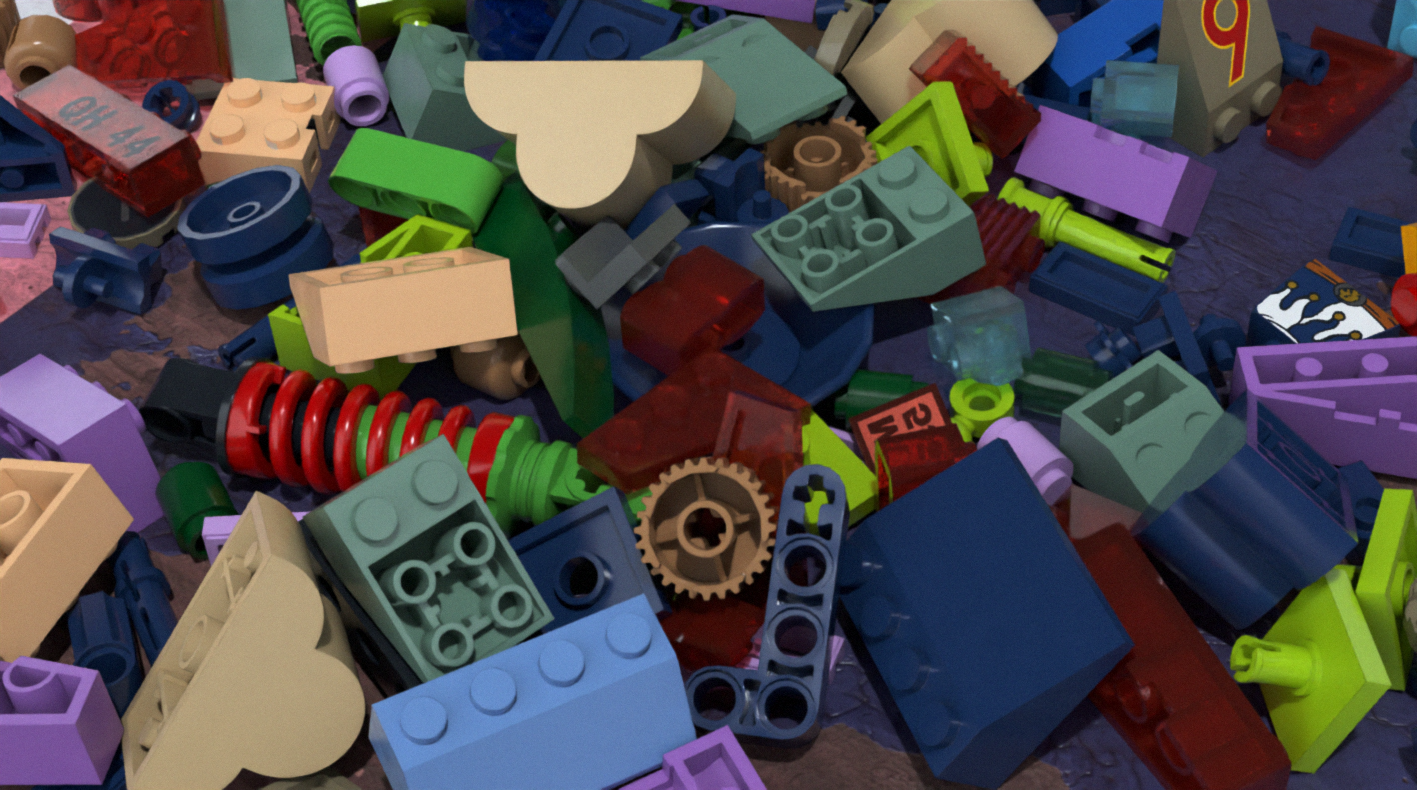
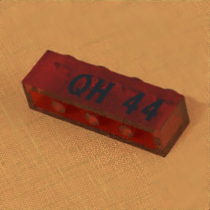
[12,64,205,217]

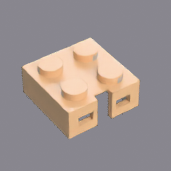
[192,78,341,193]

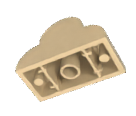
[841,0,1058,124]
[464,60,736,230]
[120,491,365,790]

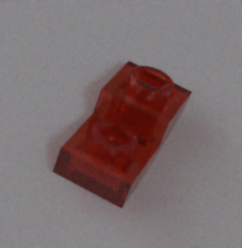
[659,591,765,672]

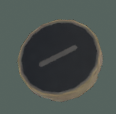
[814,0,874,111]
[67,166,187,249]

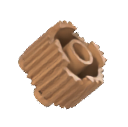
[760,116,877,213]
[634,457,780,601]

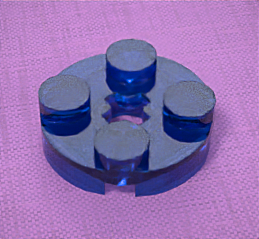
[466,0,555,61]

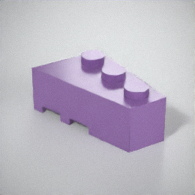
[1014,105,1218,243]
[1228,336,1417,479]
[0,354,164,533]

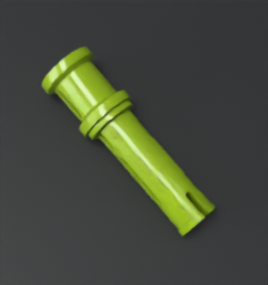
[992,177,1176,283]

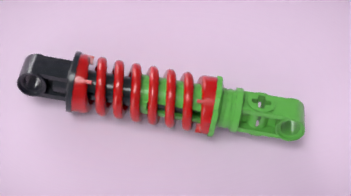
[138,356,671,539]

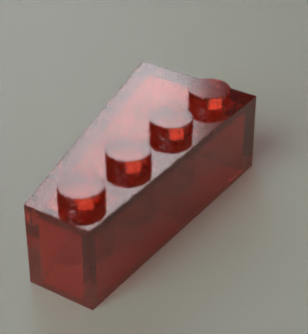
[1072,520,1292,790]

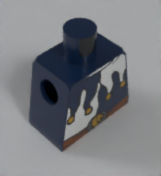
[1245,258,1401,347]

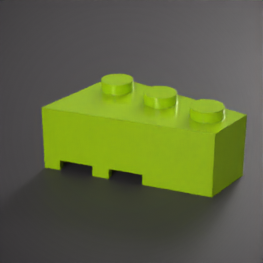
[268,214,473,401]

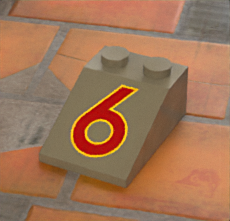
[1150,0,1283,158]

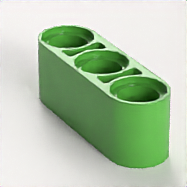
[328,128,505,234]

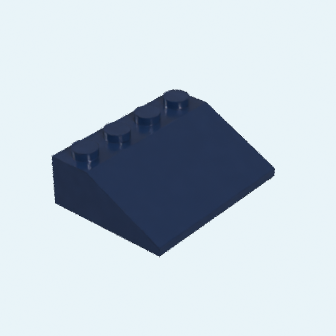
[824,437,1135,790]

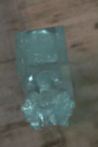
[1090,60,1179,139]
[927,286,1032,386]

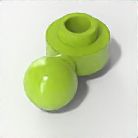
[950,373,1014,457]

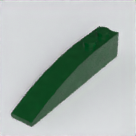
[471,171,614,454]

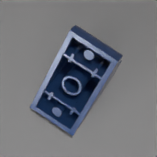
[1131,388,1358,630]

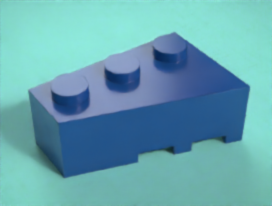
[1032,0,1164,123]

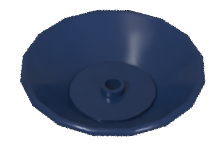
[601,221,875,427]

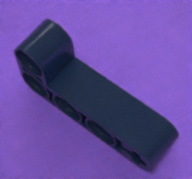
[684,464,850,749]

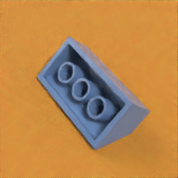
[368,593,697,790]

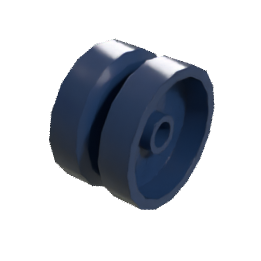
[177,165,334,310]

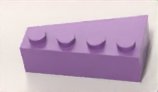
[0,656,124,785]

